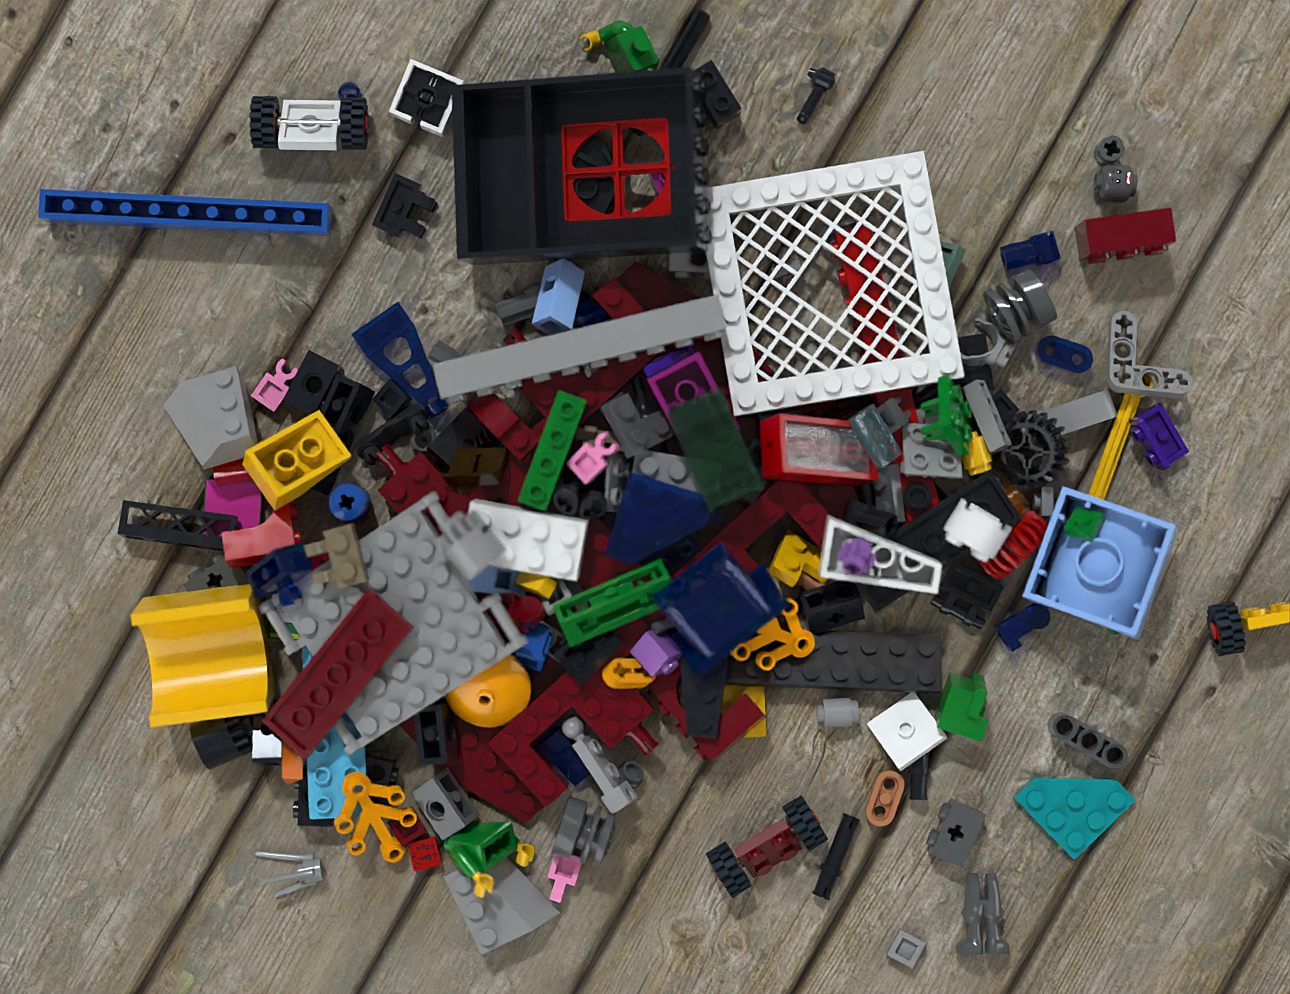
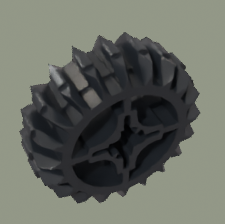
[995,410,1072,488]

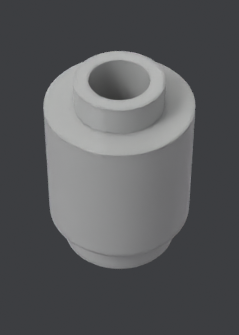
[816,698,859,728]

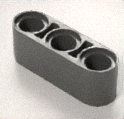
[1047,712,1128,769]

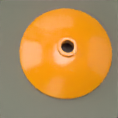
[445,654,531,727]

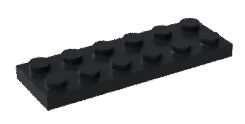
[855,470,1022,613]

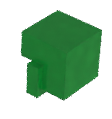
[935,672,989,742]

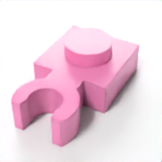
[251,359,298,413]
[567,432,620,484]

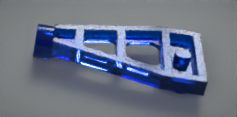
[351,302,450,419]

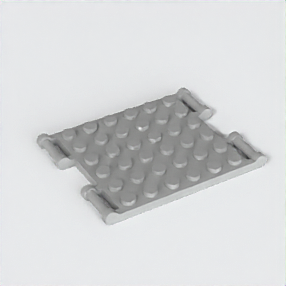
[258,491,528,756]

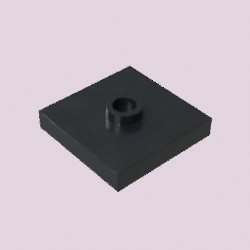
[427,408,506,487]

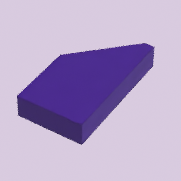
[643,345,695,379]

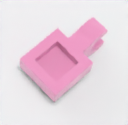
[547,854,582,903]

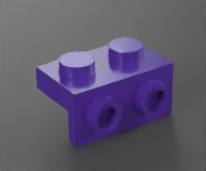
[1129,403,1189,470]

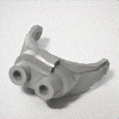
[960,318,1016,369]

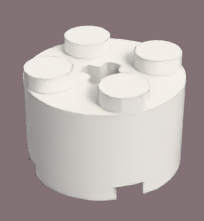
[943,498,1012,562]

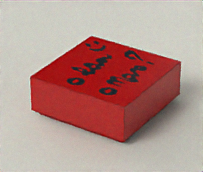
[407,836,442,871]

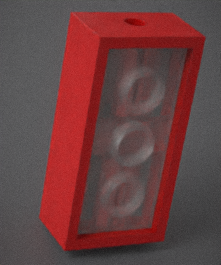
[760,414,878,487]

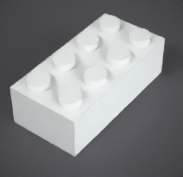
[468,499,589,581]

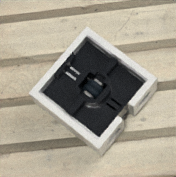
[389,59,465,138]

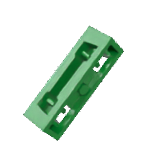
[552,559,678,647]

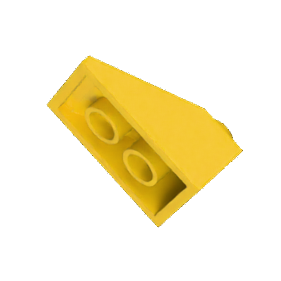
[243,410,351,510]

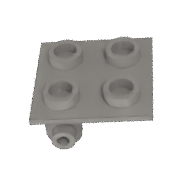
[900,423,962,479]
[604,453,634,512]

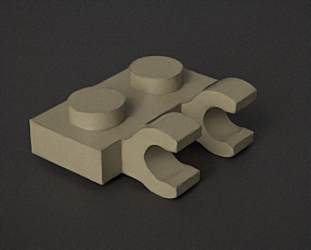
[575,426,623,452]
[304,523,369,588]

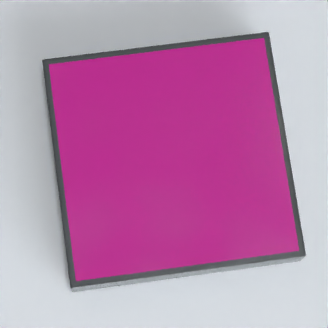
[202,479,264,537]

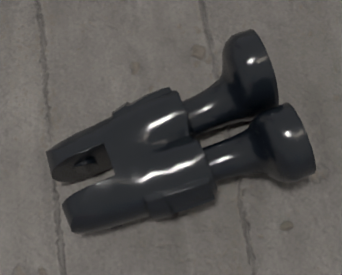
[553,446,608,520]

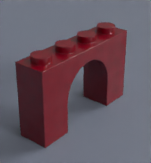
[637,638,766,762]

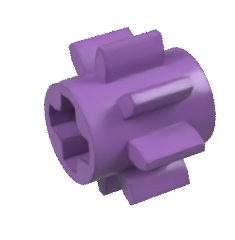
[837,539,877,576]

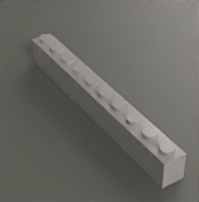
[433,295,727,404]

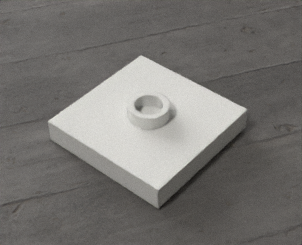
[867,693,947,771]

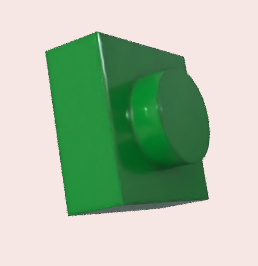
[1064,506,1105,542]

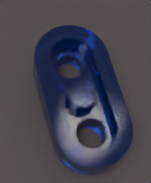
[1035,336,1093,374]

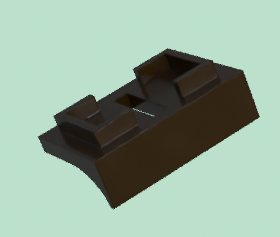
[441,447,509,486]

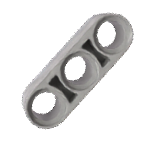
[1038,389,1117,441]

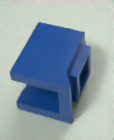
[515,623,552,672]

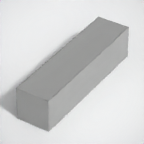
[962,380,1012,453]

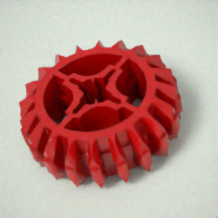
[979,511,1048,579]

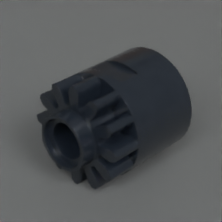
[190,714,254,770]

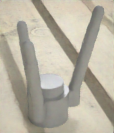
[255,851,323,897]

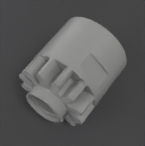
[435,510,507,582]

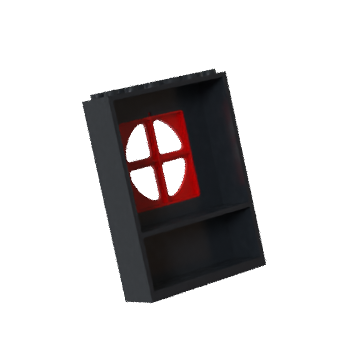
[451,67,712,265]

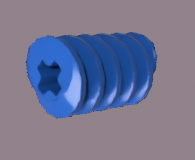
[329,484,371,521]

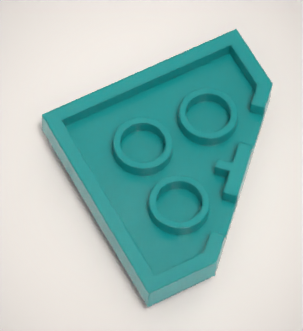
[1013,777,1136,860]

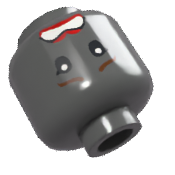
[1093,163,1138,203]

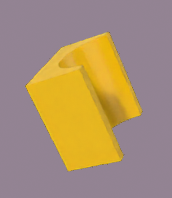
[130,582,276,727]

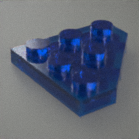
[604,471,714,565]

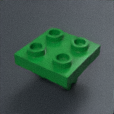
[921,375,973,456]

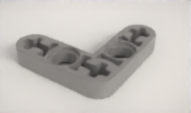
[1106,311,1192,399]

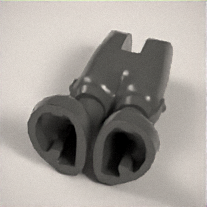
[956,873,1010,955]

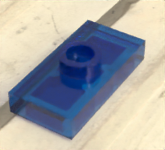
[537,726,591,786]

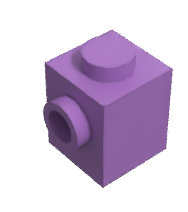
[630,630,684,677]

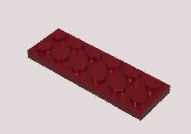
[262,588,414,759]

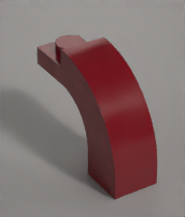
[465,392,540,461]

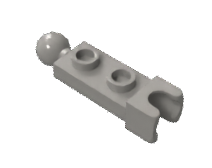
[562,716,637,814]

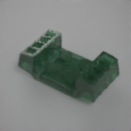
[666,387,764,513]

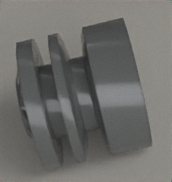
[983,268,1057,344]
[551,796,616,869]

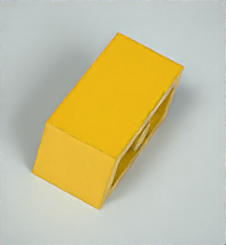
[514,571,557,599]

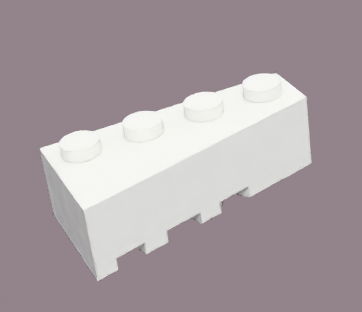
[818,515,942,594]

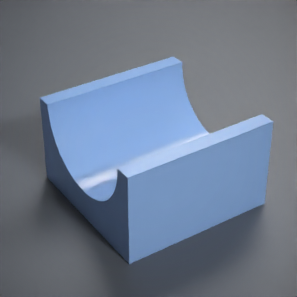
[1023,487,1178,640]

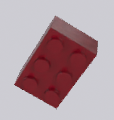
[1074,207,1177,264]

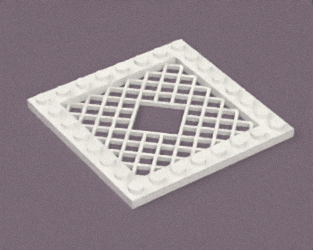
[706,151,964,417]

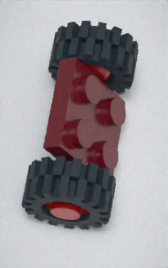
[706,795,829,898]

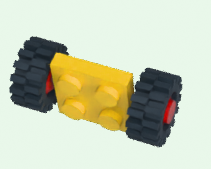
[1207,601,1290,656]

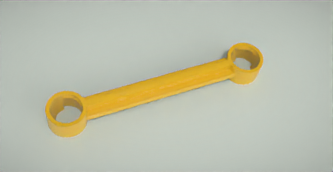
[1088,375,1153,500]

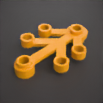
[712,588,815,670]
[334,772,417,863]

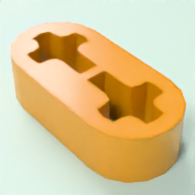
[602,658,656,689]

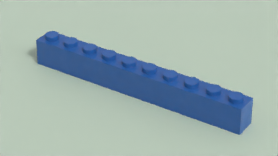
[38,189,333,237]

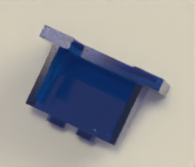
[652,542,791,677]

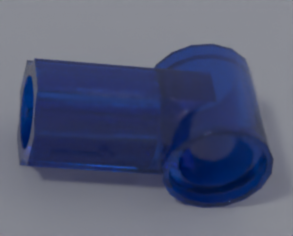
[1000,231,1061,271]

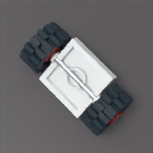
[249,96,369,150]

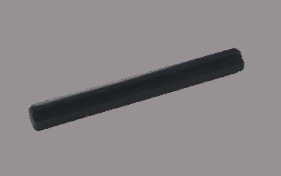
[629,9,710,137]

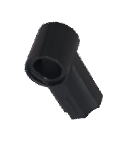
[842,500,899,539]

